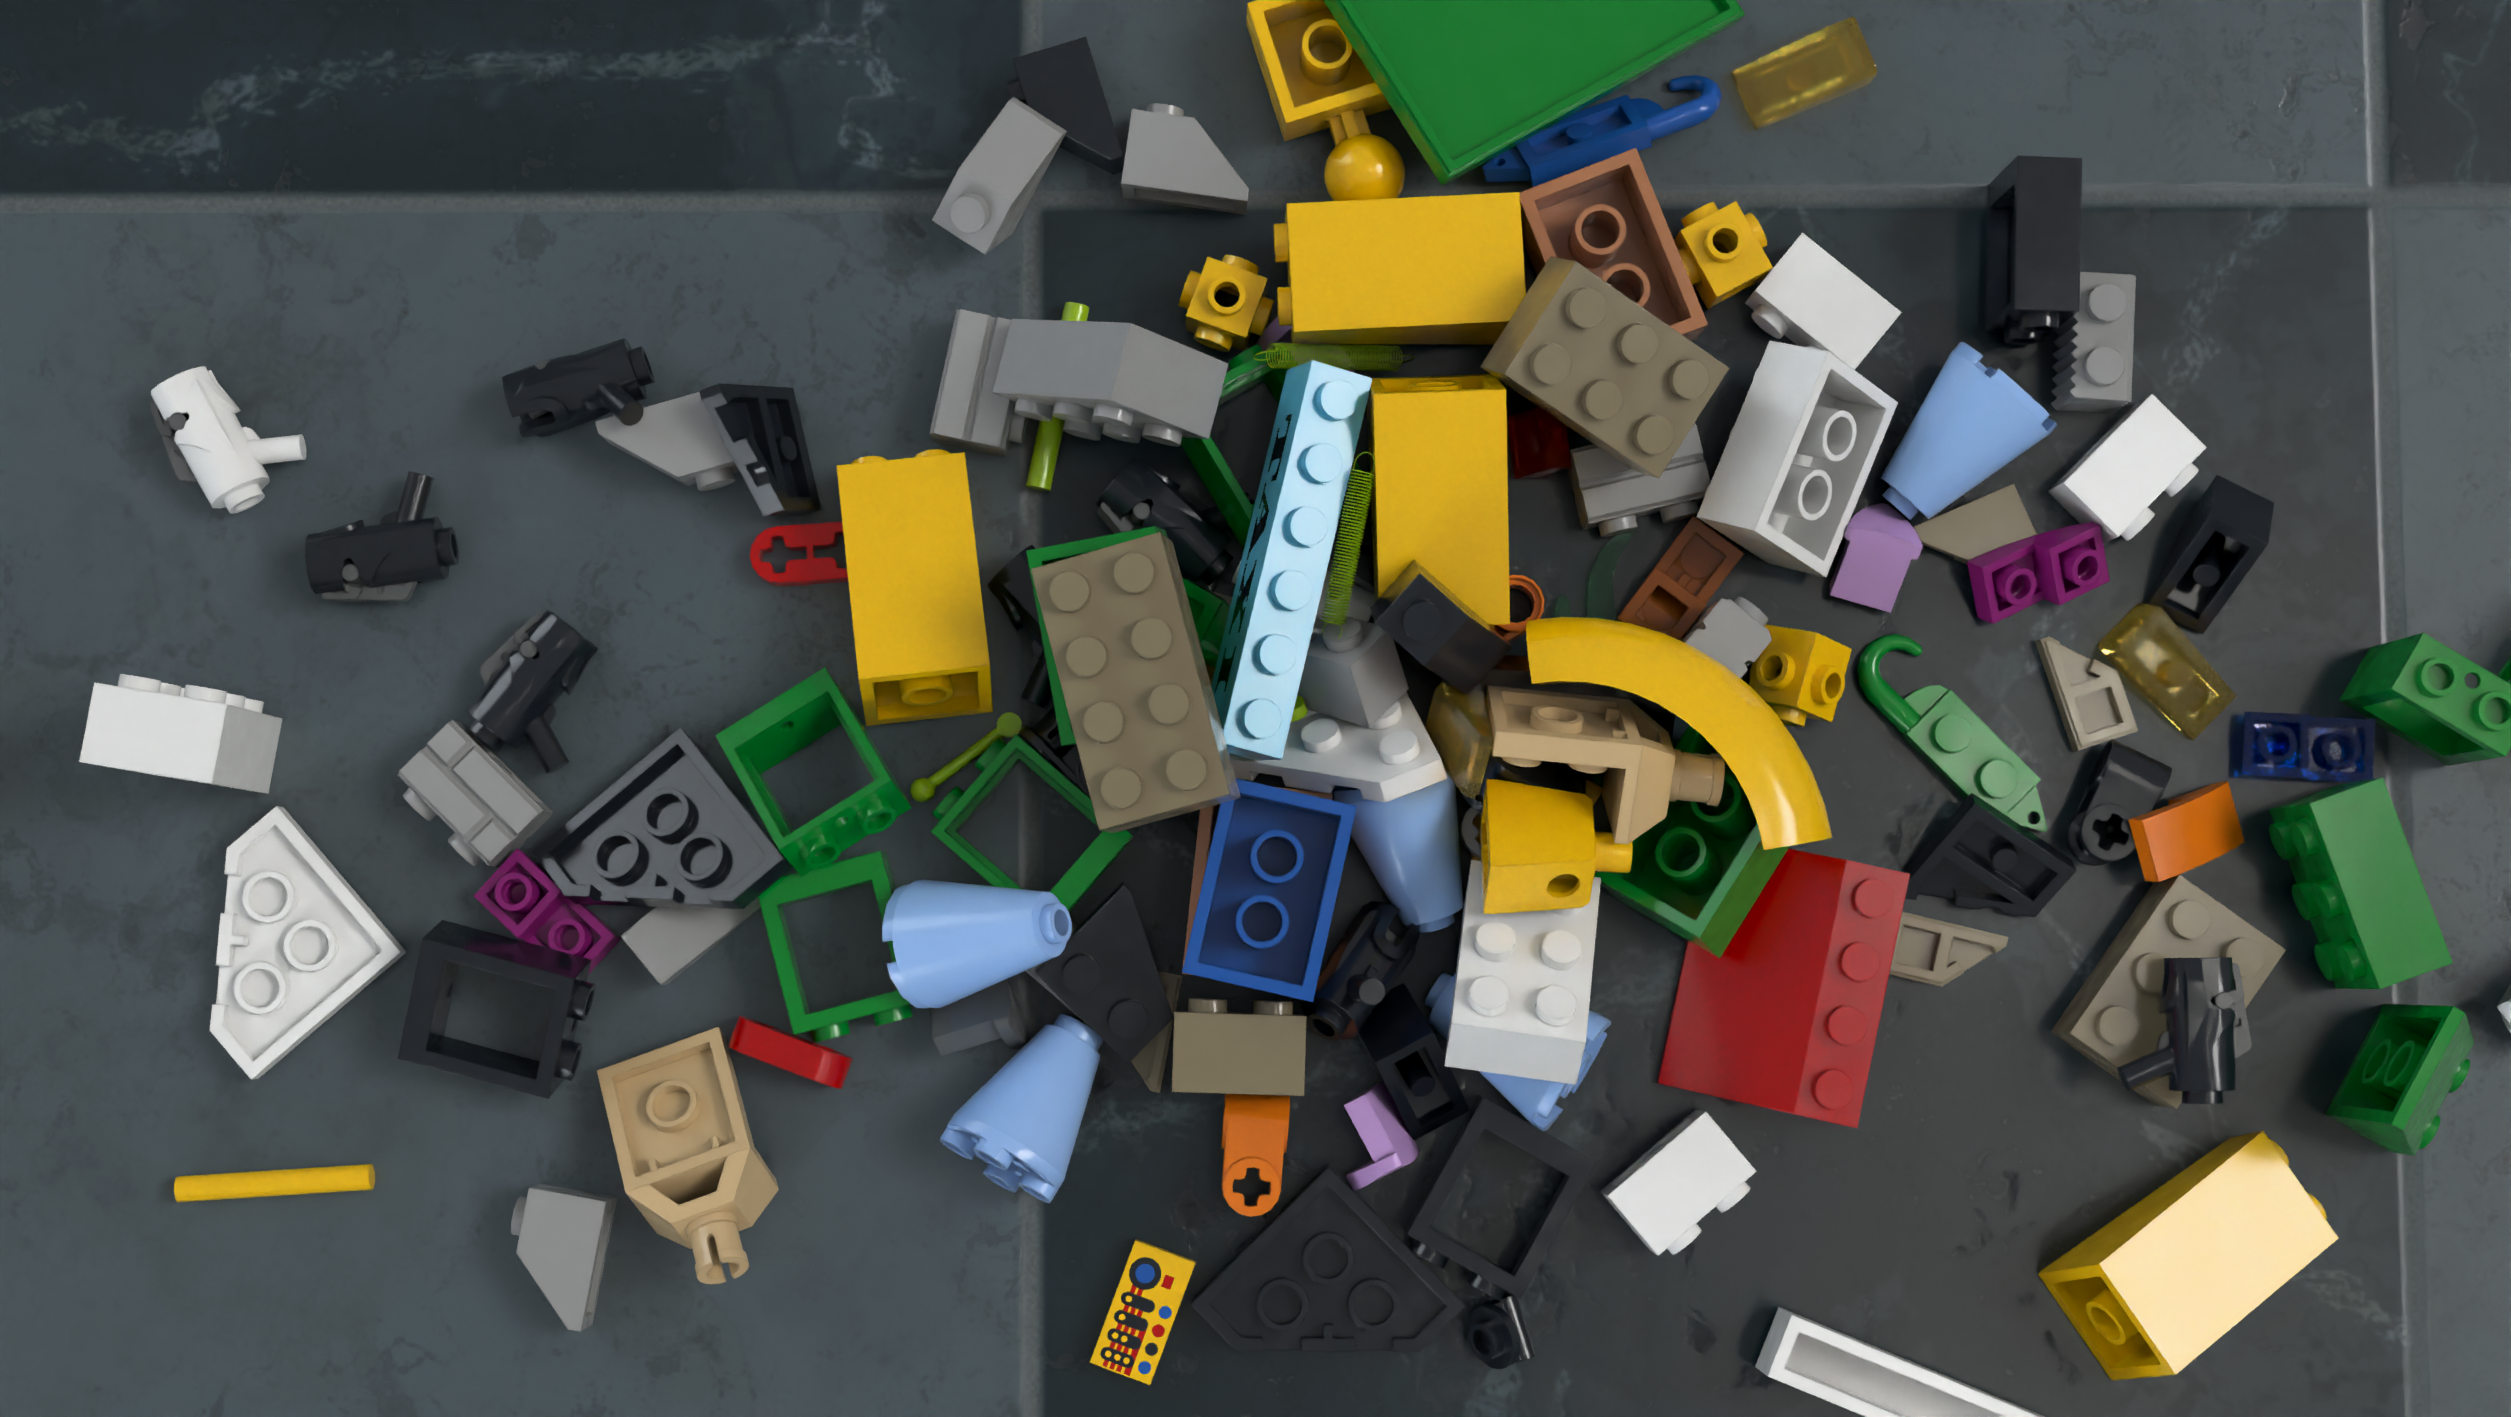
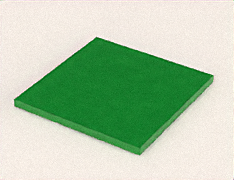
[1323,0,1745,186]

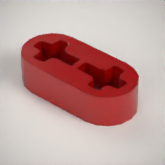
[750,522,848,587]
[727,1015,853,1089]

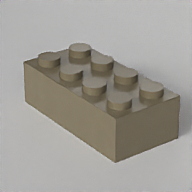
[1031,532,1241,833]

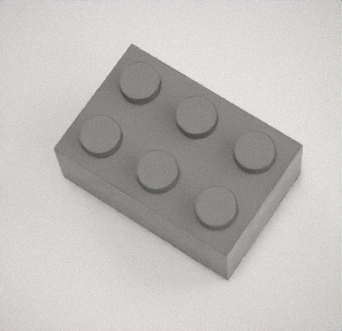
[992,319,1228,447]

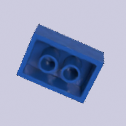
[1182,778,1357,1002]

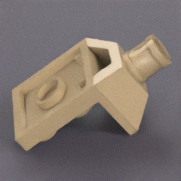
[1484,685,1725,844]
[597,1027,779,1284]

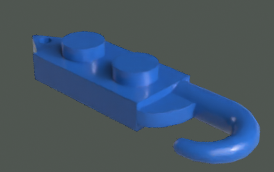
[1482,75,1722,187]

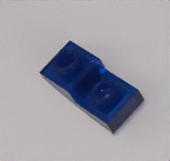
[2242,712,2375,783]

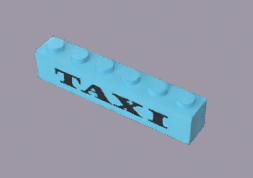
[1211,360,1373,761]

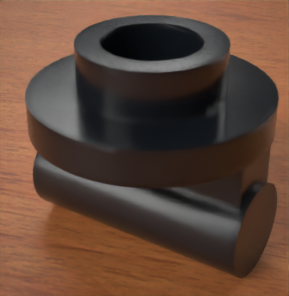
[1468,1294,1536,1369]

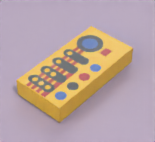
[1090,1239,1196,1385]

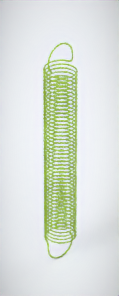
[1253,343,1415,371]
[1321,452,1375,639]

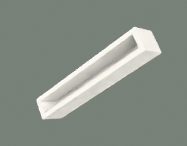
[1755,1307,2045,1417]

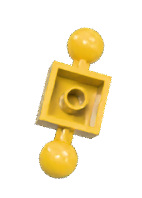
[1246,0,1405,201]

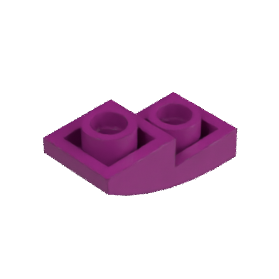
[1967,522,2110,624]
[473,848,621,975]

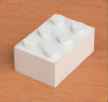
[1696,341,1898,577]
[79,674,282,794]
[1444,860,1601,1085]

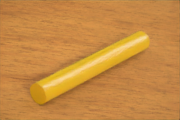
[174,1164,375,1202]

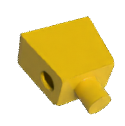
[1480,779,1633,914]

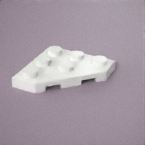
[1229,692,1447,803]
[210,806,406,1080]

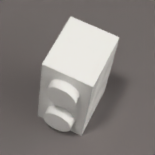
[1745,232,1902,370]
[2048,394,2207,544]
[1600,1109,1757,1256]

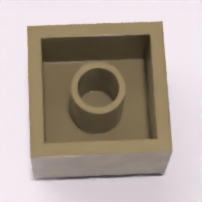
[1172,998,1307,1096]

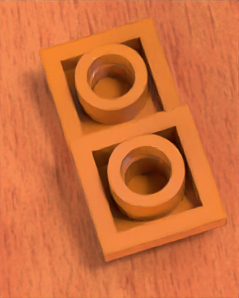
[2128,781,2245,882]

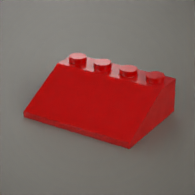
[1656,849,1910,1128]

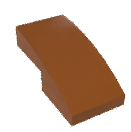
[1617,516,1745,640]

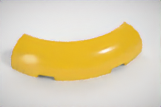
[1526,617,1832,850]

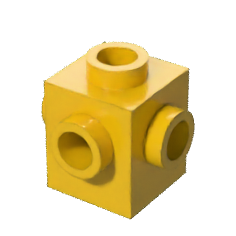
[1674,201,1773,309]
[1178,255,1275,352]
[1749,624,1852,728]

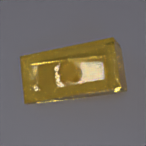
[1731,16,1877,130]
[2097,603,2237,741]
[1425,683,1493,798]

